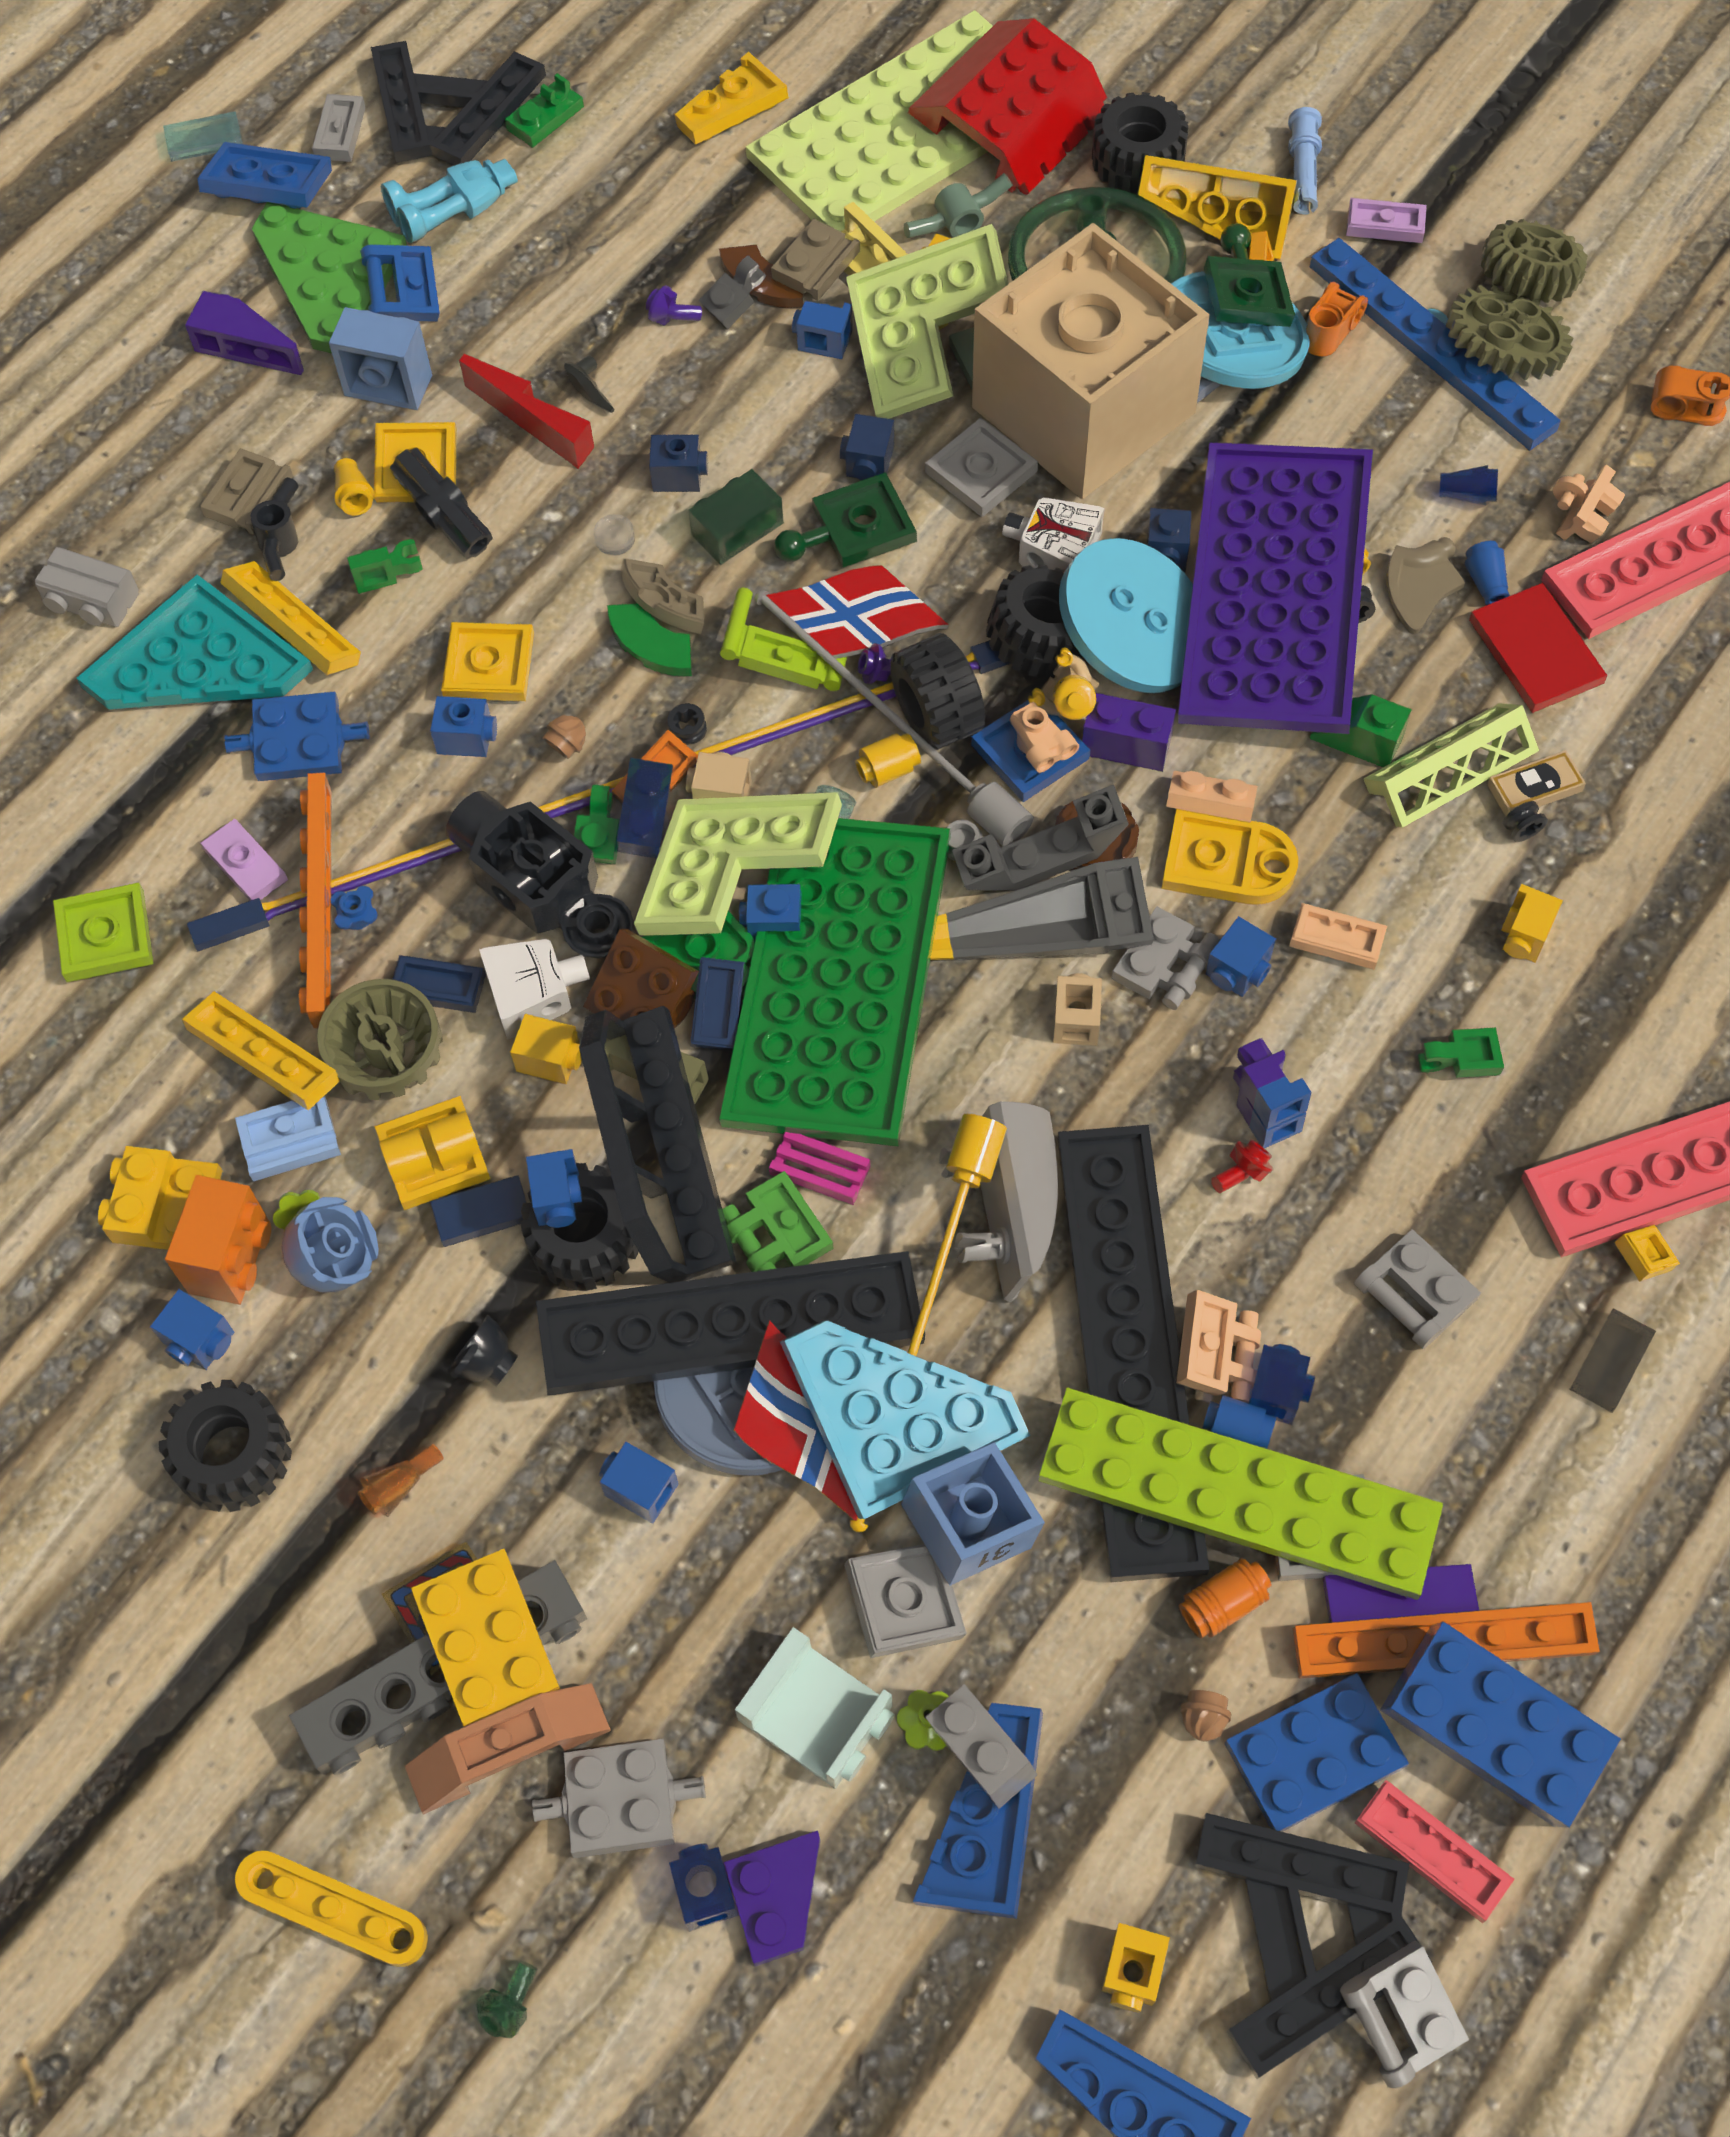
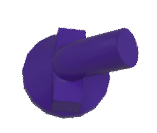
[646,285,702,326]
[858,643,891,684]

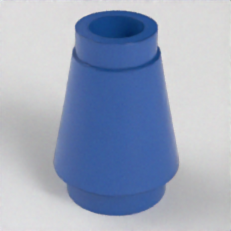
[1464,541,1510,605]

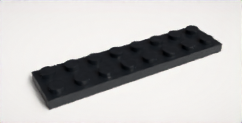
[536,1251,925,1396]

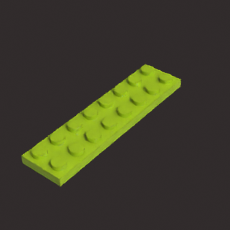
[1038,1388,1443,1600]

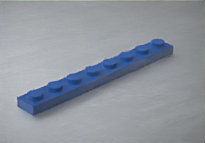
[1310,238,1561,451]

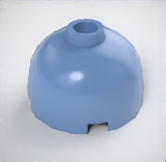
[281,1197,379,1292]

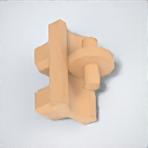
[1553,464,1625,544]

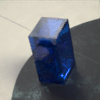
[616,758,673,859]

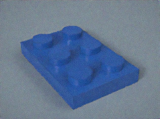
[197,142,332,208]
[1225,1673,1409,1832]

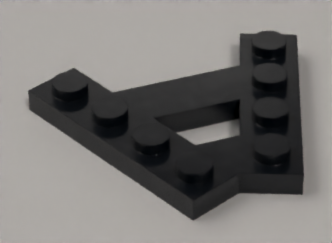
[370,41,546,166]
[1194,1813,1432,2079]

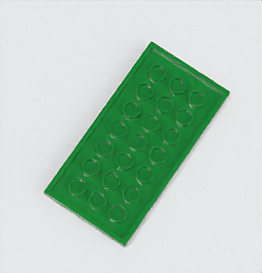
[719,818,951,1147]

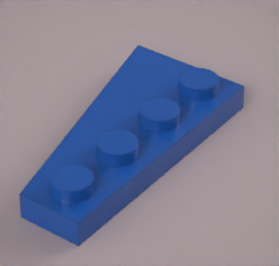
[913,1703,1043,1919]
[1035,2009,1251,2137]

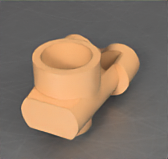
[1010,702,1079,773]

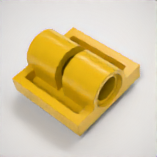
[374,1096,491,1211]

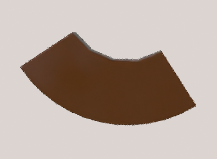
[719,244,804,308]

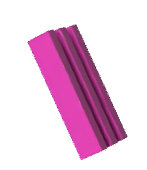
[769,1132,871,1205]

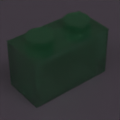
[688,469,784,565]

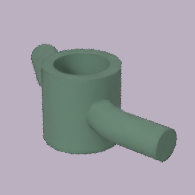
[903,173,1013,238]

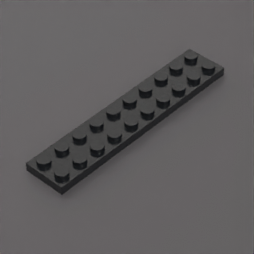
[1057,1125,1209,1583]

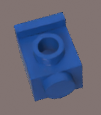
[792,301,853,359]
[526,1149,582,1228]

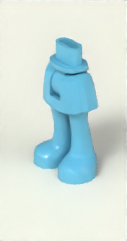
[380,159,518,243]

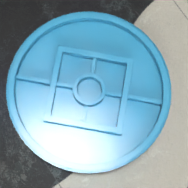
[1172,271,1310,389]
[1059,538,1193,693]

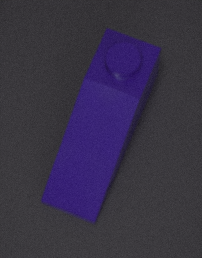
[185,291,304,375]

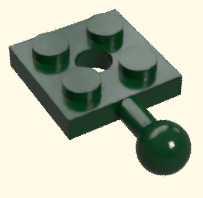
[1203,223,1295,327]
[774,472,917,568]

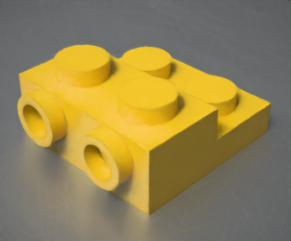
[98,1146,223,1250]

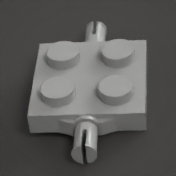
[532,1739,706,1858]

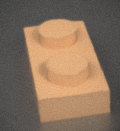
[1166,771,1258,822]

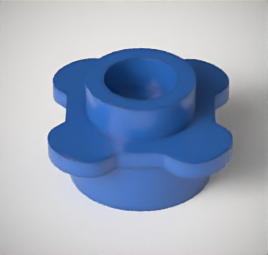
[331,886,378,930]

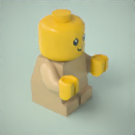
[1028,648,1100,720]

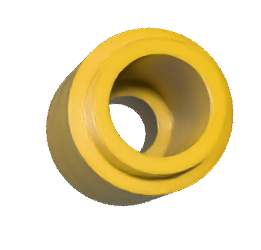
[855,733,921,788]

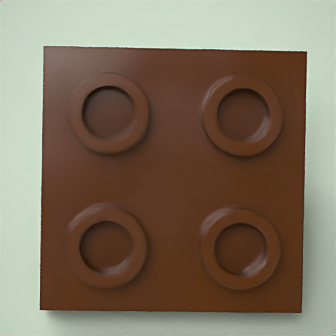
[583,929,699,1028]

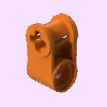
[1306,281,1368,356]
[1651,365,1730,426]

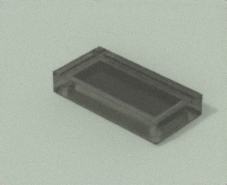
[1569,1308,1656,1413]

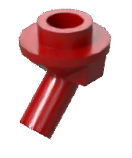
[1211,1140,1273,1193]

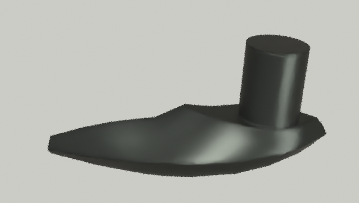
[564,355,615,413]

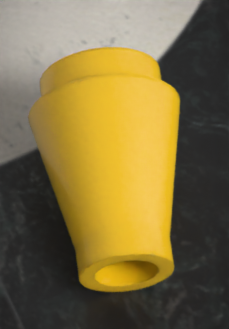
[334,458,374,516]

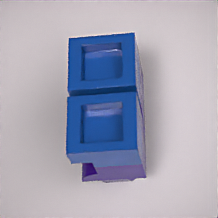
[1233,1038,1312,1148]

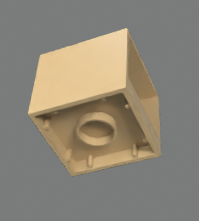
[972,223,1210,500]

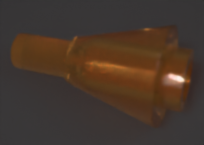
[358,1444,444,1517]

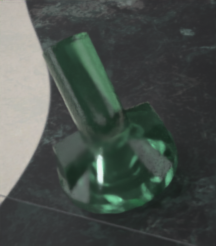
[476,1961,538,2038]

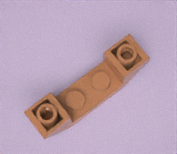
[405,1683,611,1815]

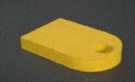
[1161,809,1298,905]

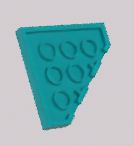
[76,574,313,709]

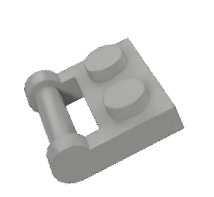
[1354,1229,1481,1349]
[1340,1941,1469,2088]

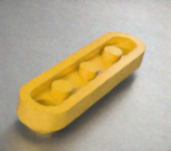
[235,1850,428,1967]

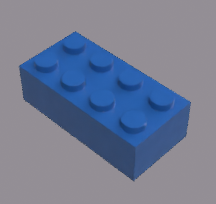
[1380,1621,1621,1828]

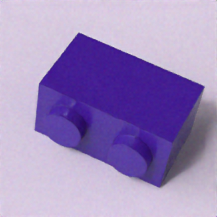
[1082,693,1176,772]

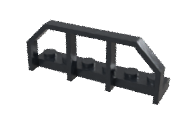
[579,1006,737,1283]

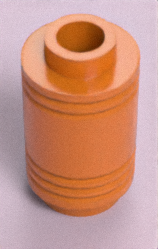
[1179,1558,1272,1639]

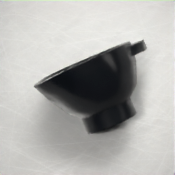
[447,1315,518,1386]

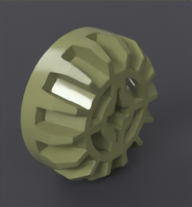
[317,979,443,1100]

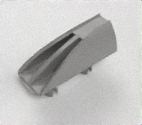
[939,1101,1058,1302]

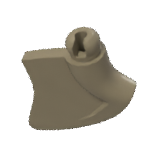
[1386,537,1465,634]

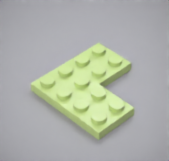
[846,224,1008,419]
[634,792,842,936]

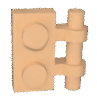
[1176,1290,1261,1403]

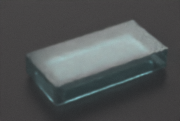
[163,111,243,162]

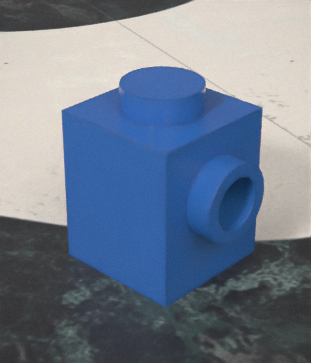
[430,696,497,757]
[1205,916,1276,997]
[150,1289,234,1370]
[599,1442,679,1524]

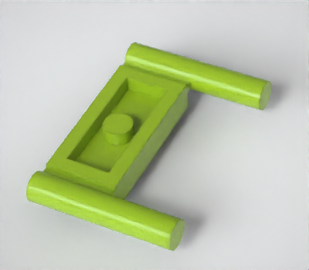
[720,587,848,691]

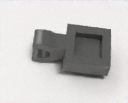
[699,255,766,329]

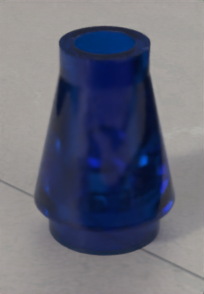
[1439,465,1498,506]

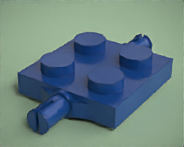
[224,691,370,781]

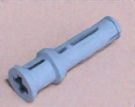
[1288,107,1322,215]

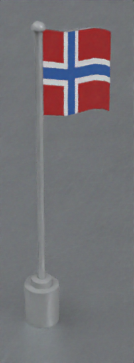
[755,565,1034,847]

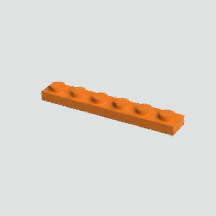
[299,773,332,1028]
[1293,1602,1600,1679]

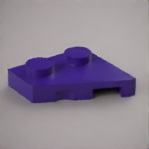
[724,1830,821,1967]

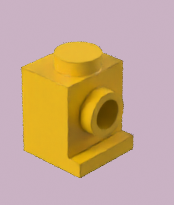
[1501,884,1563,963]
[1102,1923,1170,2012]

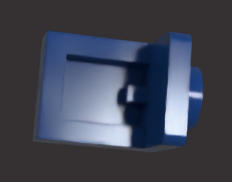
[739,884,802,942]

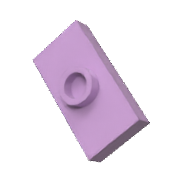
[1346,198,1426,243]
[201,819,288,901]

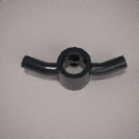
[250,477,299,581]

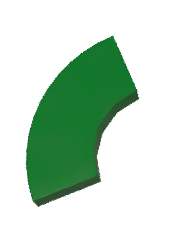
[607,603,692,676]

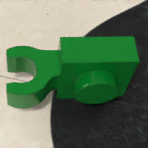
[347,539,423,594]
[574,785,622,865]
[1418,1027,1504,1078]

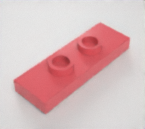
[1354,1780,1515,1924]

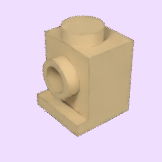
[1053,973,1102,1046]

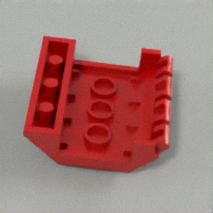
[908,18,1107,195]

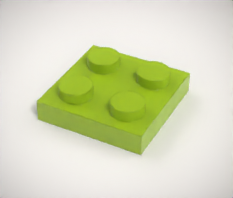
[53,882,154,982]

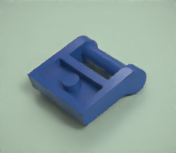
[360,245,440,322]

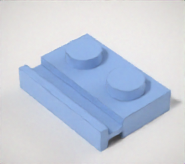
[235,1096,341,1182]

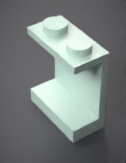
[735,1627,895,1789]

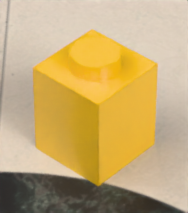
[510,1014,582,1085]

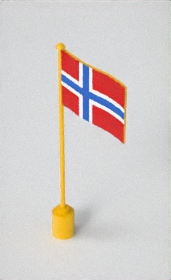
[734,1114,1007,1532]

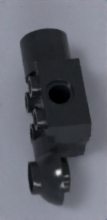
[446,791,634,959]

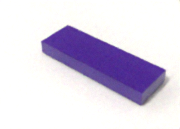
[1323,1564,1479,1623]

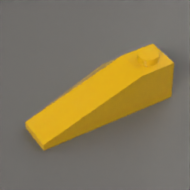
[1138,155,1297,259]

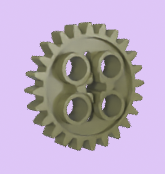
[1446,285,1573,380]

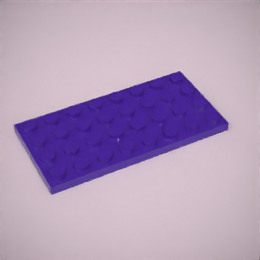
[1178,443,1373,734]

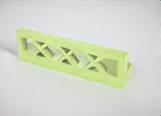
[1364,703,1539,828]

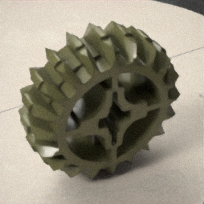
[1480,219,1588,303]

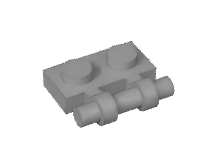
[1112,906,1220,1010]

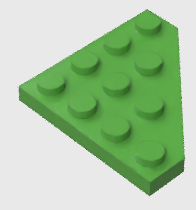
[252,202,407,354]

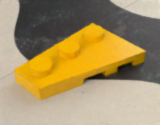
[675,51,789,144]

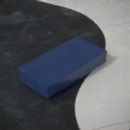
[392,955,486,1013]
[691,957,745,1051]
[430,1175,527,1247]

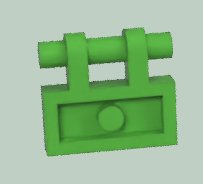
[723,1171,834,1272]

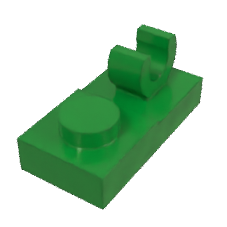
[505,73,584,148]

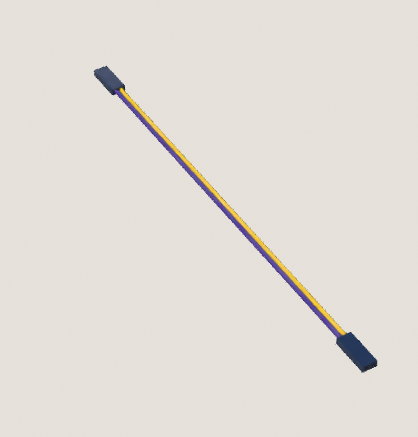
[187,640,1011,952]

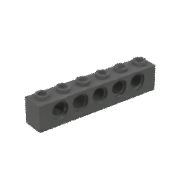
[289,1560,587,1775]

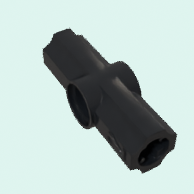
[390,447,493,559]

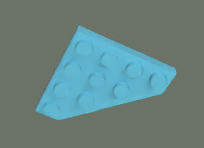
[780,1321,1030,1519]

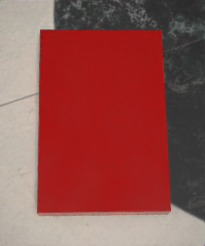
[1469,583,1608,713]

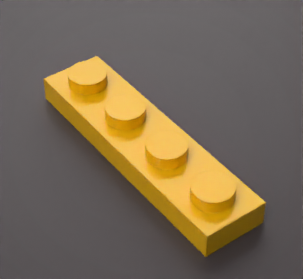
[220,561,361,675]
[182,991,340,1111]

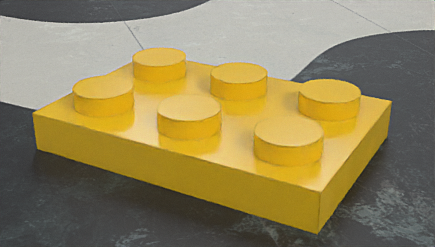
[411,1548,560,1727]

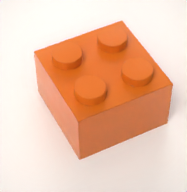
[165,1175,272,1305]

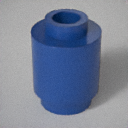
[1202,1395,1276,1449]

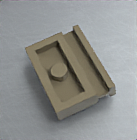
[771,218,860,301]
[200,448,293,535]

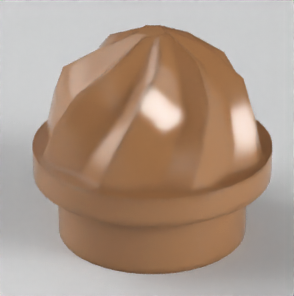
[543,715,586,759]
[1181,1690,1231,1742]

